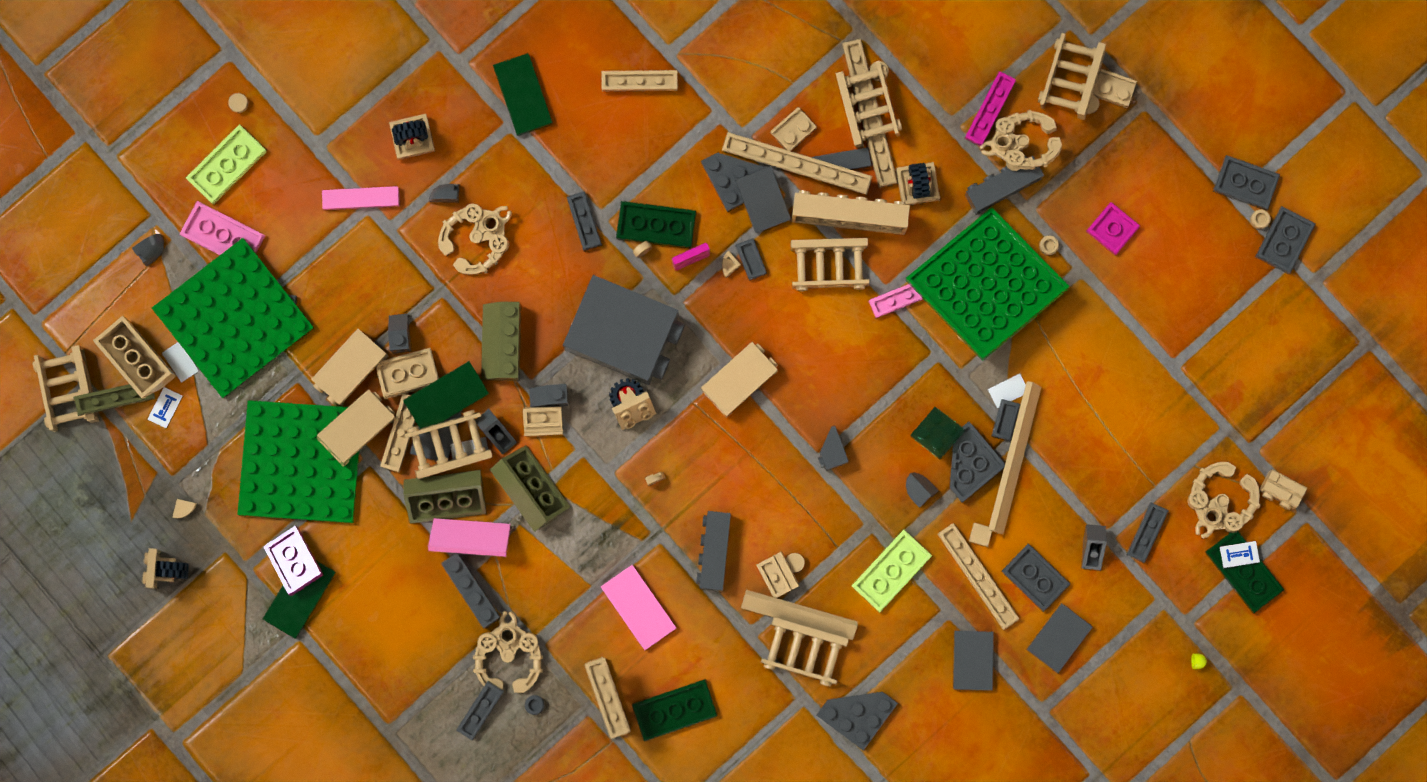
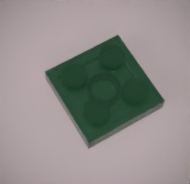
[910,407,965,460]

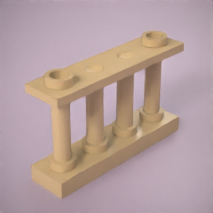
[1038,33,1106,120]
[836,61,902,148]
[791,238,869,291]
[33,345,99,432]
[404,410,492,479]
[761,617,849,687]
[584,657,631,739]

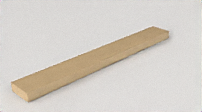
[842,39,898,188]
[722,132,872,195]
[988,381,1041,535]

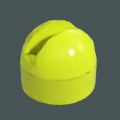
[1191,654,1207,669]

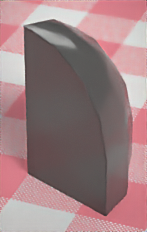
[428,184,459,203]
[132,233,164,266]
[906,472,939,508]

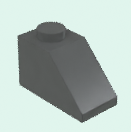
[388,314,412,354]
[529,384,569,407]
[475,409,517,455]
[818,426,849,471]
[1081,524,1107,570]

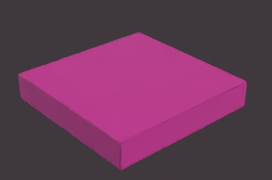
[1086,202,1140,255]
[672,243,710,271]

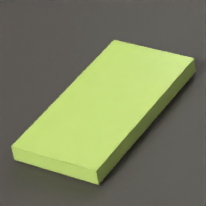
[186,124,267,205]
[851,530,932,613]

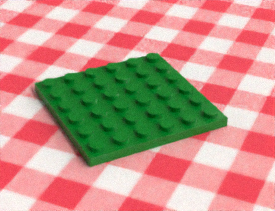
[906,207,1069,361]
[152,238,314,398]
[237,400,360,523]

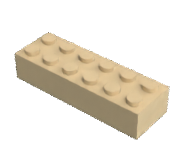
[792,190,910,235]

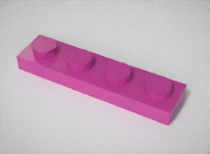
[964,71,1016,146]

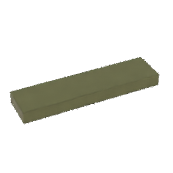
[73,384,155,416]

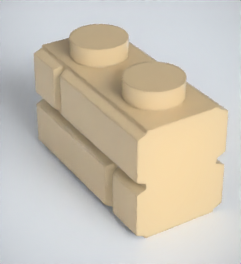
[1259,469,1307,510]

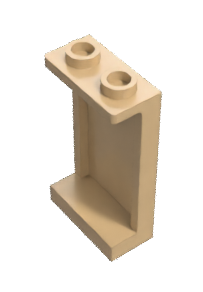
[311,329,388,407]
[701,342,778,418]
[317,389,395,467]

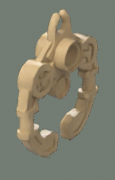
[980,110,1062,171]
[438,204,512,275]
[1187,462,1261,539]
[473,611,543,693]

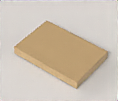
[376,348,439,399]

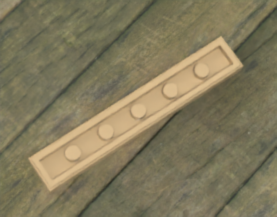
[937,523,1019,630]
[741,590,858,640]

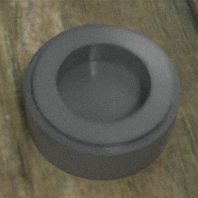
[525,695,545,715]

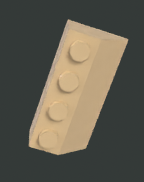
[93,316,176,399]

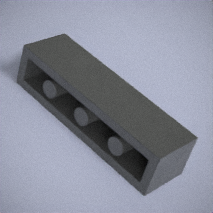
[965,156,1044,215]
[696,511,731,591]
[441,553,500,629]

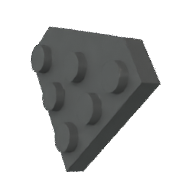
[701,153,765,212]
[949,422,1005,503]
[816,692,898,750]

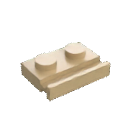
[1093,69,1137,108]
[770,107,817,151]
[523,406,563,436]
[757,552,800,598]

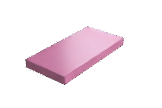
[179,201,265,255]
[428,518,510,557]
[601,565,676,650]

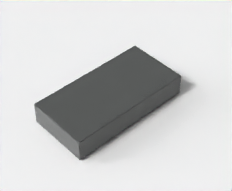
[735,238,767,281]
[991,399,1020,441]

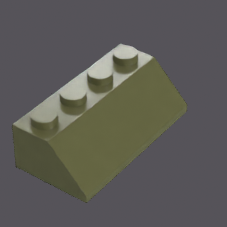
[481,302,521,381]
[490,445,570,532]
[403,470,486,524]

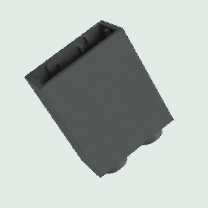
[563,275,685,385]

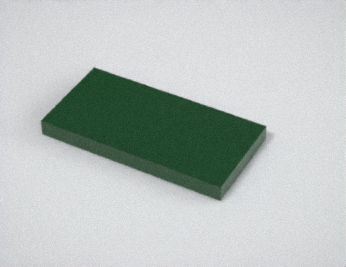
[493,53,553,136]
[616,201,696,249]
[403,361,489,429]
[1205,531,1284,614]
[263,560,336,639]
[632,679,718,741]

